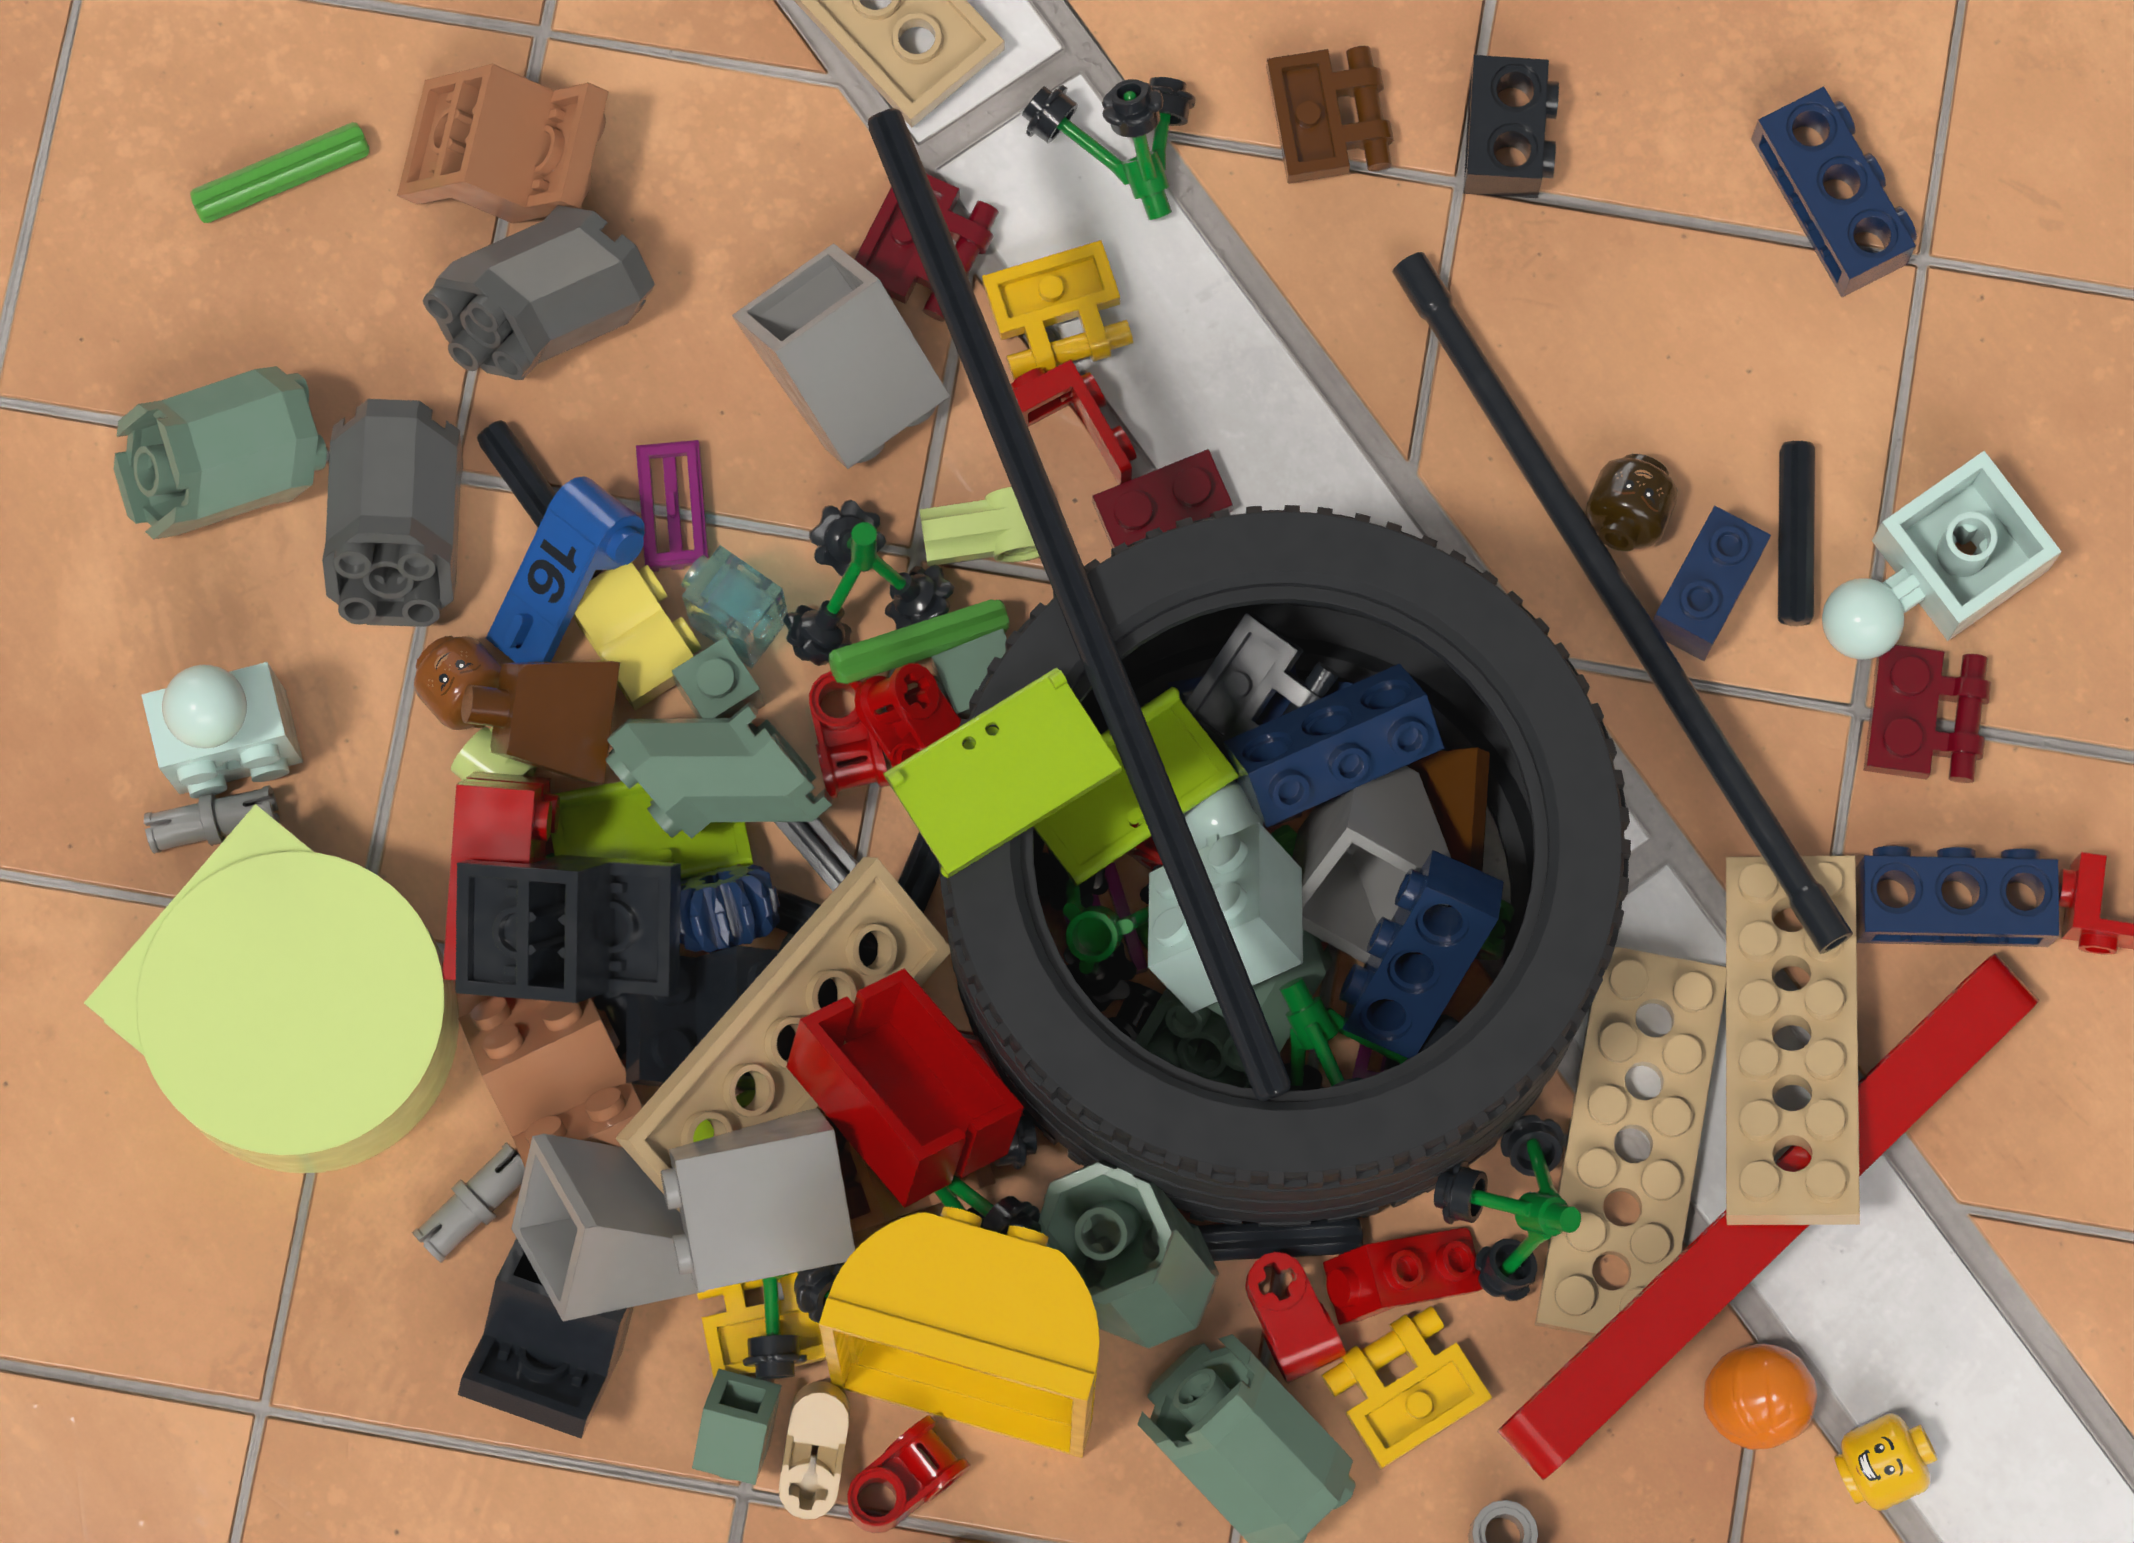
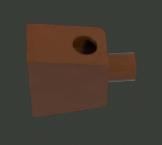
[461,660,620,784]

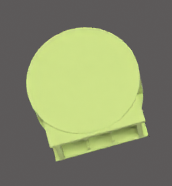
[84,804,459,1173]

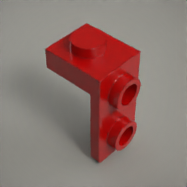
[1011,359,1137,485]
[2059,852,2134,955]
[1323,1228,1483,1325]

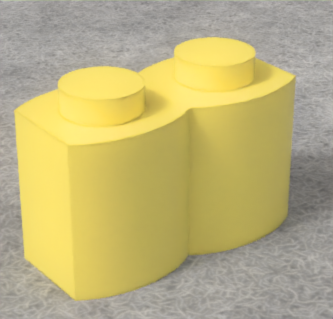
[573,562,702,711]

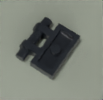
[1184,613,1339,756]

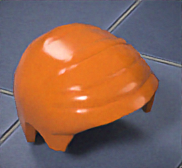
[1704,1344,1817,1450]

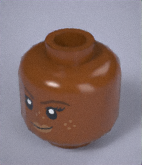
[414,636,502,730]

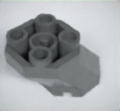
[423,205,655,380]
[322,399,463,627]

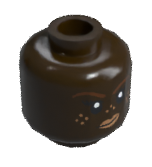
[1586,454,1678,551]

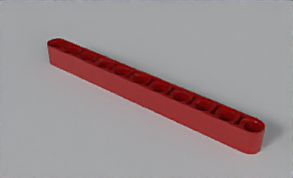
[1497,953,2040,1480]

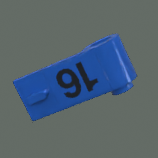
[486,476,645,663]

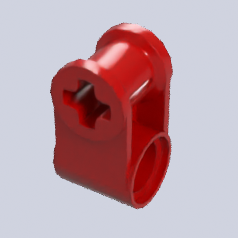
[854,663,961,768]
[809,671,890,799]
[1245,1252,1346,1383]
[847,1415,971,1533]

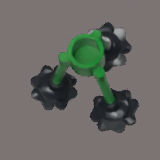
[1034,848,1163,1012]

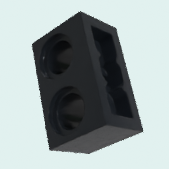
[1463,55,1559,198]

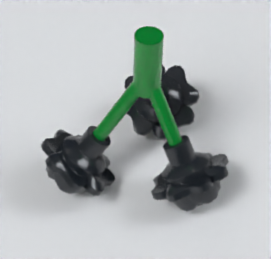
[783,499,955,666]

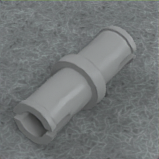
[144,785,280,854]
[412,1142,525,1263]

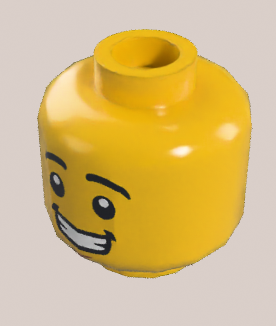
[1834,1413,1938,1511]

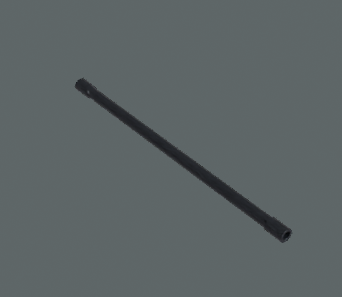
[1392,252,1853,954]

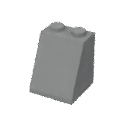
[732,243,950,469]
[1292,766,1451,964]
[661,1108,855,1291]
[511,1134,706,1321]

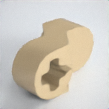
[779,1381,850,1519]

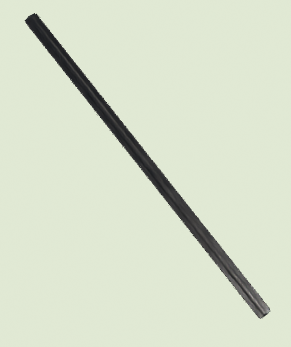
[868,108,1291,1101]

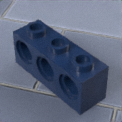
[1751,86,1917,298]
[1224,663,1444,827]
[1856,846,2059,947]
[1339,850,1504,1059]

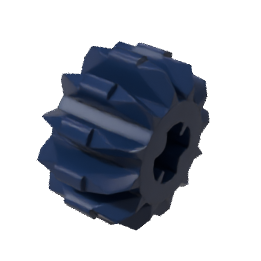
[680,864,781,953]

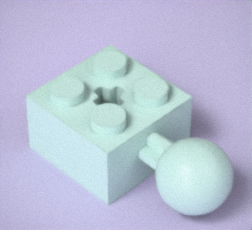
[1822,451,2062,660]
[141,662,303,798]
[1148,781,1303,1013]

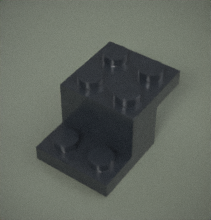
[455,855,681,1003]
[626,945,837,1094]
[458,1238,634,1439]

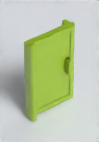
[883,667,1122,878]
[1034,687,1239,886]
[551,781,753,879]

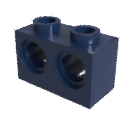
[1653,505,1771,661]

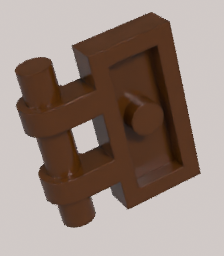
[1266,46,1394,184]

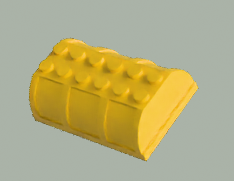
[819,1207,1100,1458]

